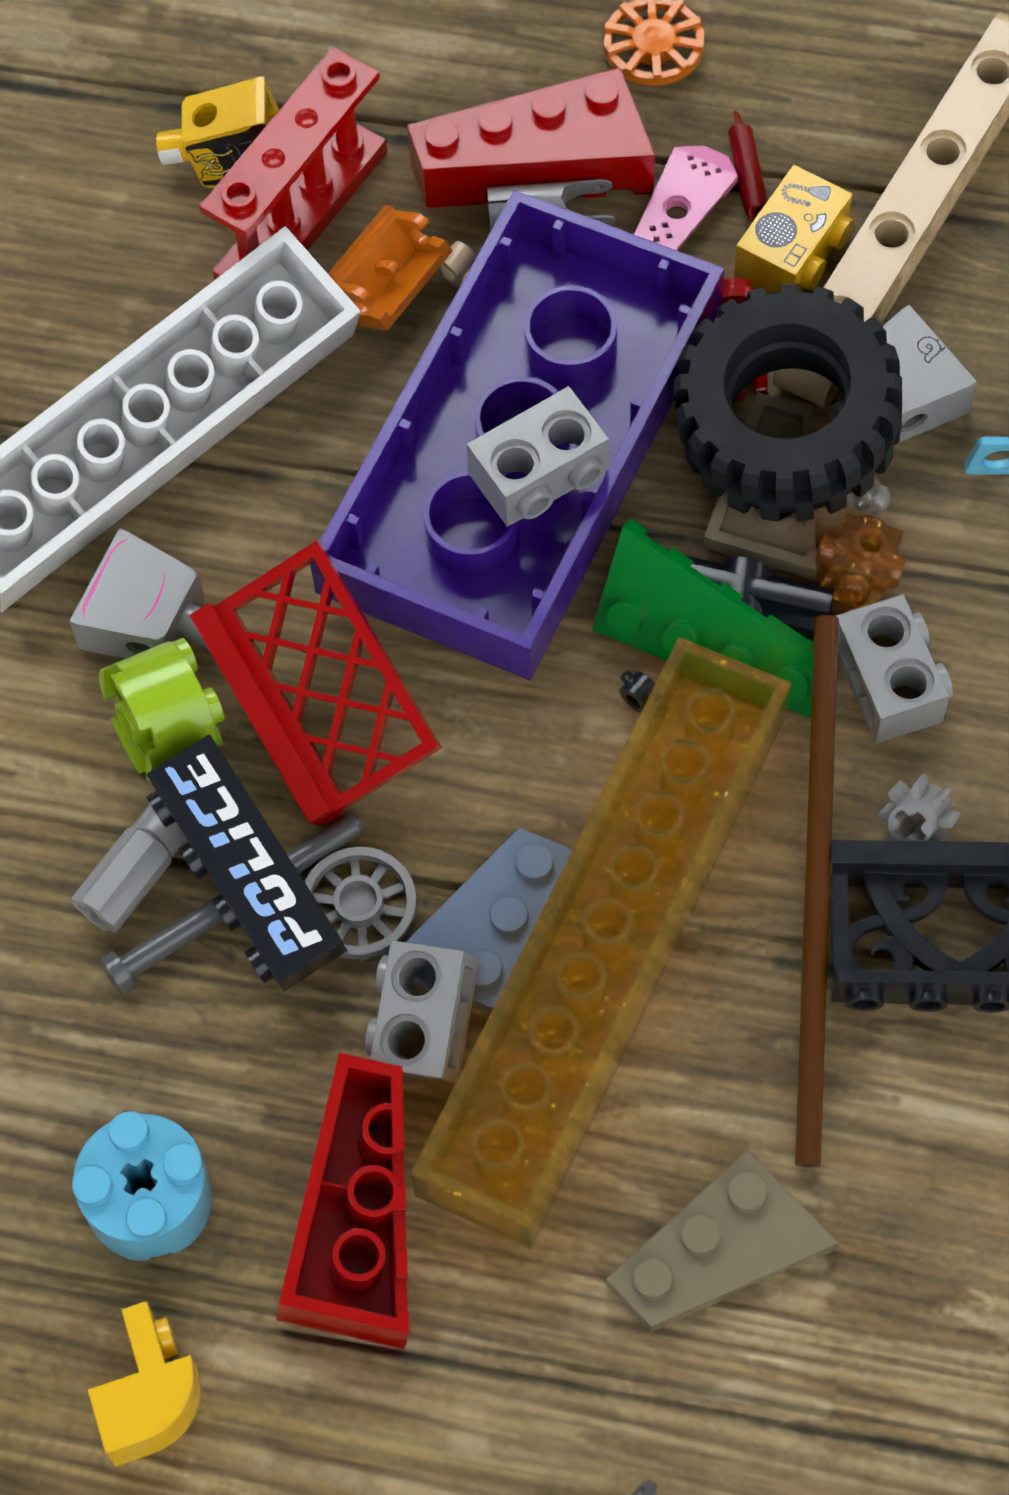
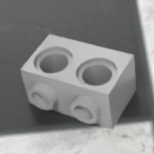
[467,386,609,527]
[836,594,953,744]
[365,940,480,1084]

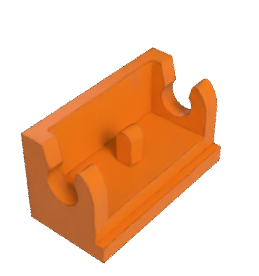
[328,205,453,331]

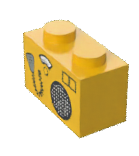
[734,165,855,294]

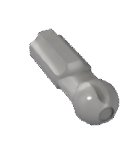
[71,804,187,934]

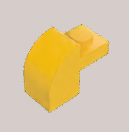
[88,1301,201,1467]

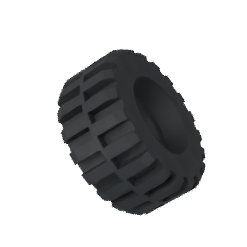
[673,284,902,522]

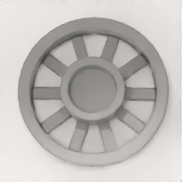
[305,847,417,961]

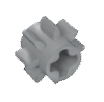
[878,774,961,841]

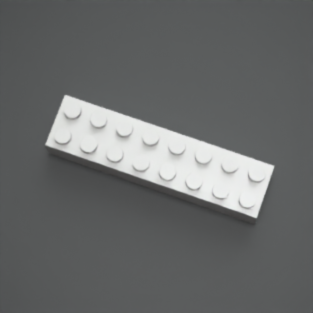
[0,226,361,613]

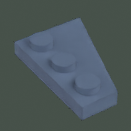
[406,828,576,1019]

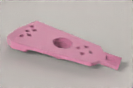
[634,145,738,251]

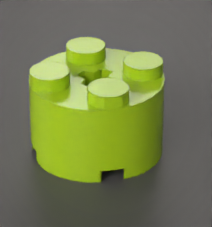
[99,638,225,781]

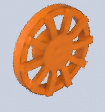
[603,0,705,86]

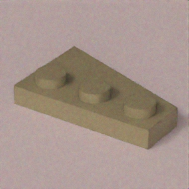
[703,392,817,581]
[606,1150,839,1332]

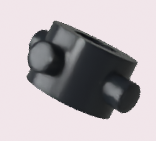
[619,670,662,715]

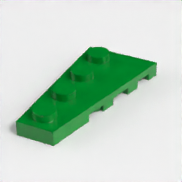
[592,518,814,718]

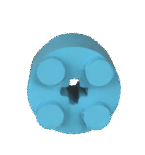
[72,1111,212,1261]

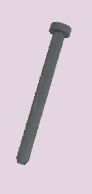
[99,814,365,996]

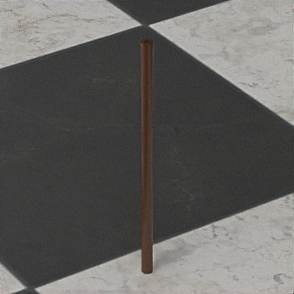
[795,615,839,1167]

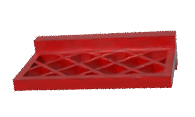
[189,540,442,827]

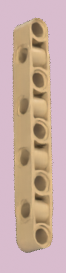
[773,12,1009,409]

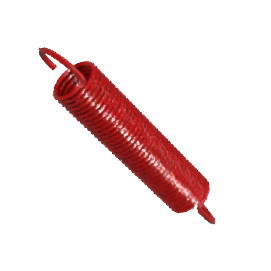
[728,110,767,223]

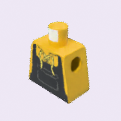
[156,76,279,188]

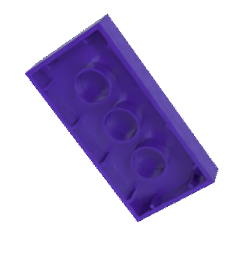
[310,190,725,681]

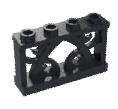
[830,840,1009,1013]

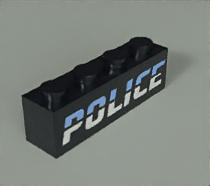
[146,734,348,991]

